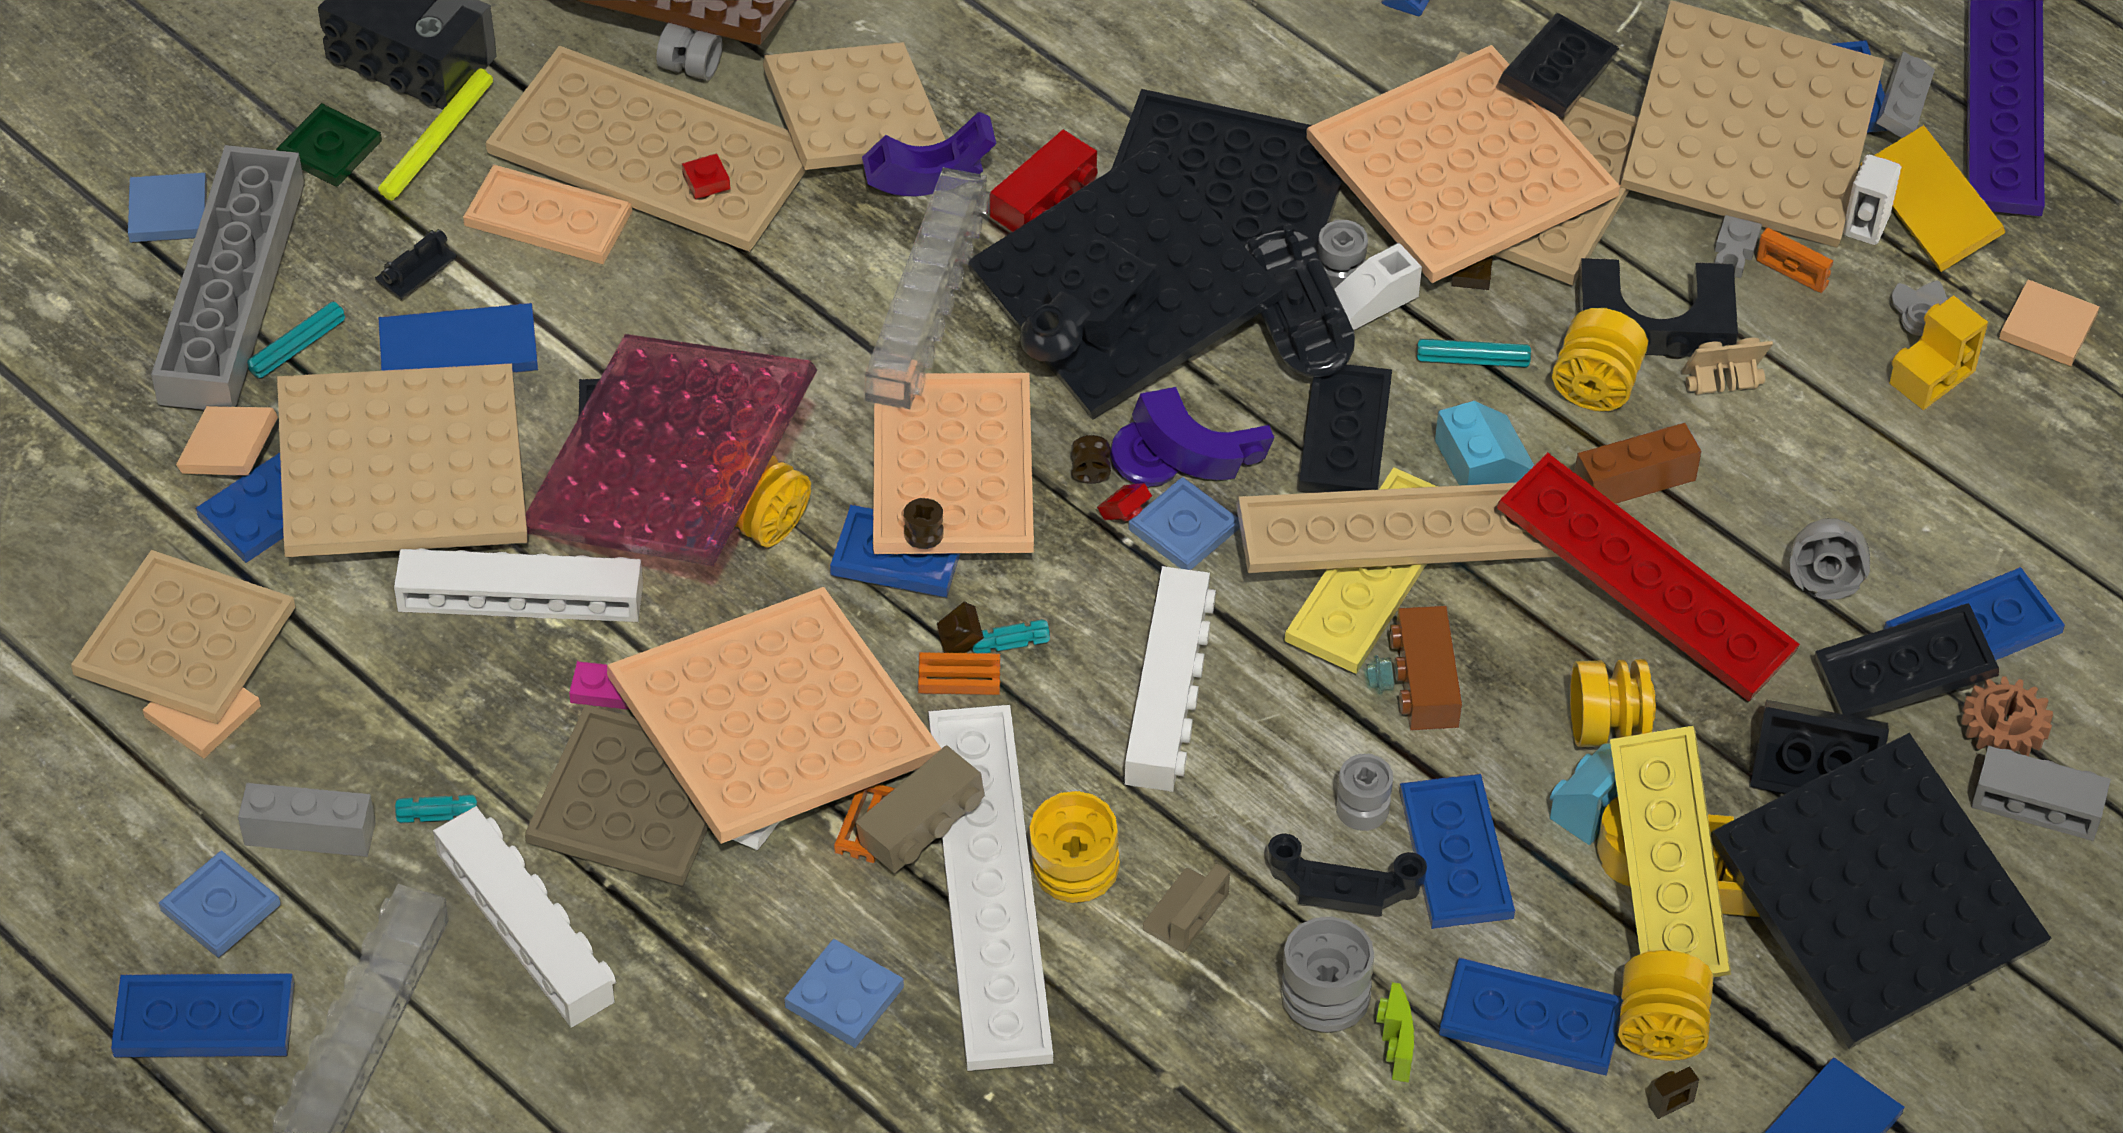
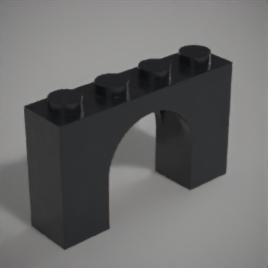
[1577,258,1738,357]

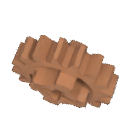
[1961,676,2053,756]

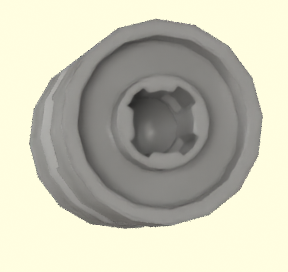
[656,23,723,81]
[1318,220,1368,289]
[1336,754,1393,831]

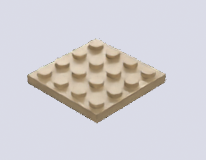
[763,42,946,170]
[71,550,295,724]

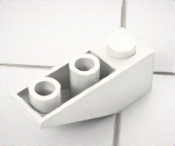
[1335,243,1422,330]

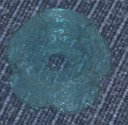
[1366,655,1394,695]

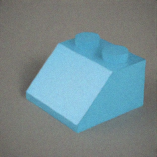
[1435,401,1534,486]
[1550,743,1618,845]

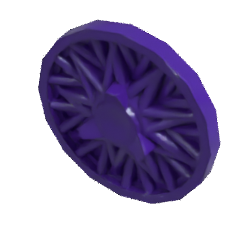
[1110,422,1179,487]

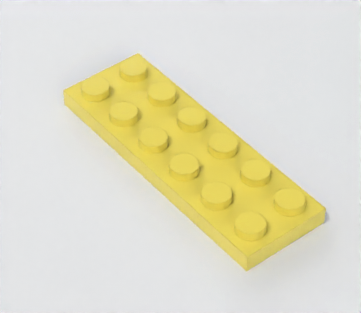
[1285,467,1438,674]
[1610,726,1731,977]

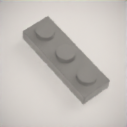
[1876,51,1935,138]

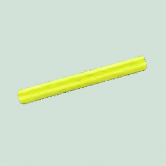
[378,68,493,201]

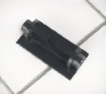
[375,229,457,300]

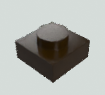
[1451,255,1493,290]
[936,601,984,653]
[1649,1066,1699,1119]

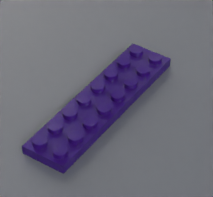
[1967,0,2045,216]

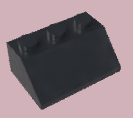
[1750,699,1889,794]

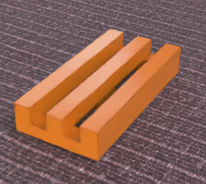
[1756,227,1834,293]
[918,652,1000,695]
[834,784,895,863]

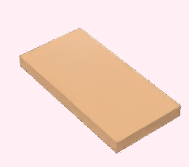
[463,164,632,264]

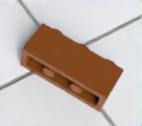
[1574,423,1702,504]
[1390,606,1462,730]

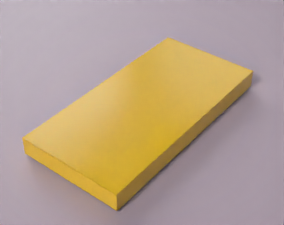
[1860,125,2005,272]

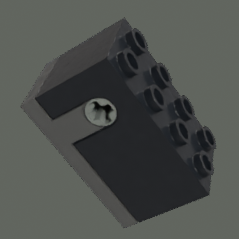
[317,0,497,110]

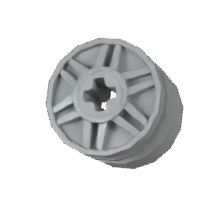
[1281,917,1374,1032]

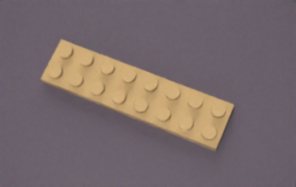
[1236,483,1560,573]

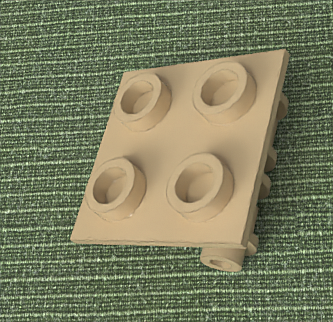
[1681,338,1773,395]

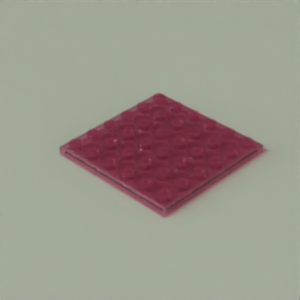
[525,334,817,567]

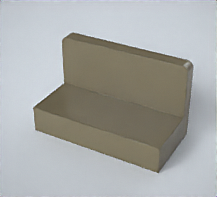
[1143,864,1230,953]

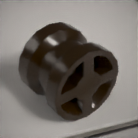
[1071,435,1111,484]
[903,498,944,549]

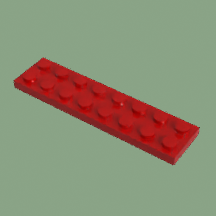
[1497,452,1800,702]

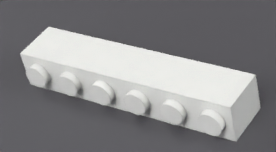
[394,548,643,622]
[1124,566,1216,792]
[433,806,616,1028]

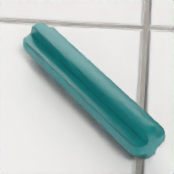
[247,301,345,379]
[1417,339,1531,367]

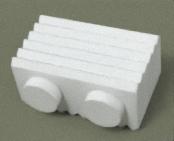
[1843,155,1902,245]

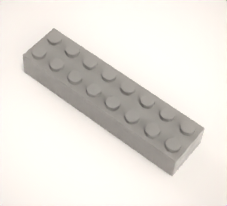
[151,145,304,410]

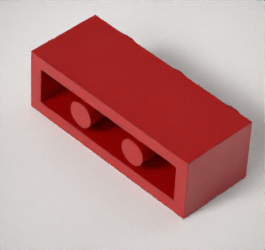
[990,129,1098,232]

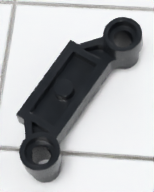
[1268,833,1427,916]

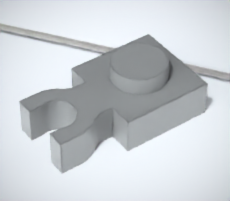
[1715,215,1762,278]

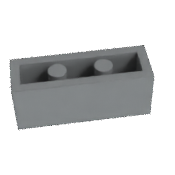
[1971,746,2111,841]
[238,783,376,857]

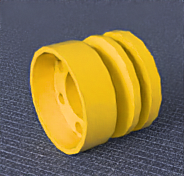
[1552,308,1648,411]
[706,442,811,547]
[1570,659,1656,747]
[1029,791,1120,903]
[1618,950,1713,1061]

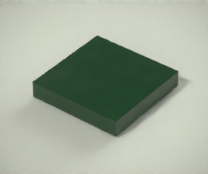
[276,103,382,187]

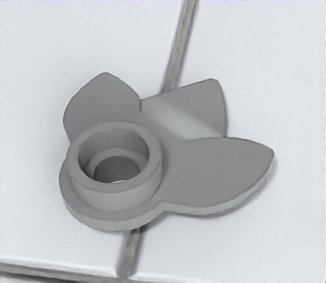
[1892,280,1969,336]

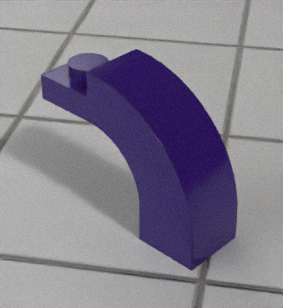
[862,111,996,197]
[1132,387,1275,480]

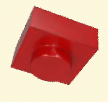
[682,153,731,199]
[1097,483,1152,521]

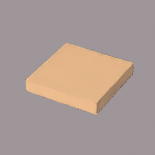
[1999,279,2100,366]
[176,406,278,475]
[143,687,261,759]

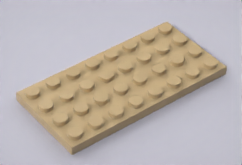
[486,46,807,252]

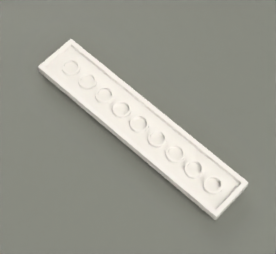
[928,705,1053,1071]

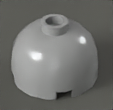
[1790,518,1870,599]

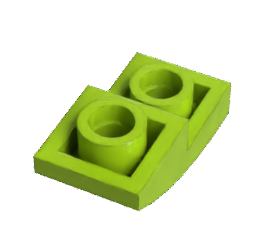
[1376,982,1414,1083]

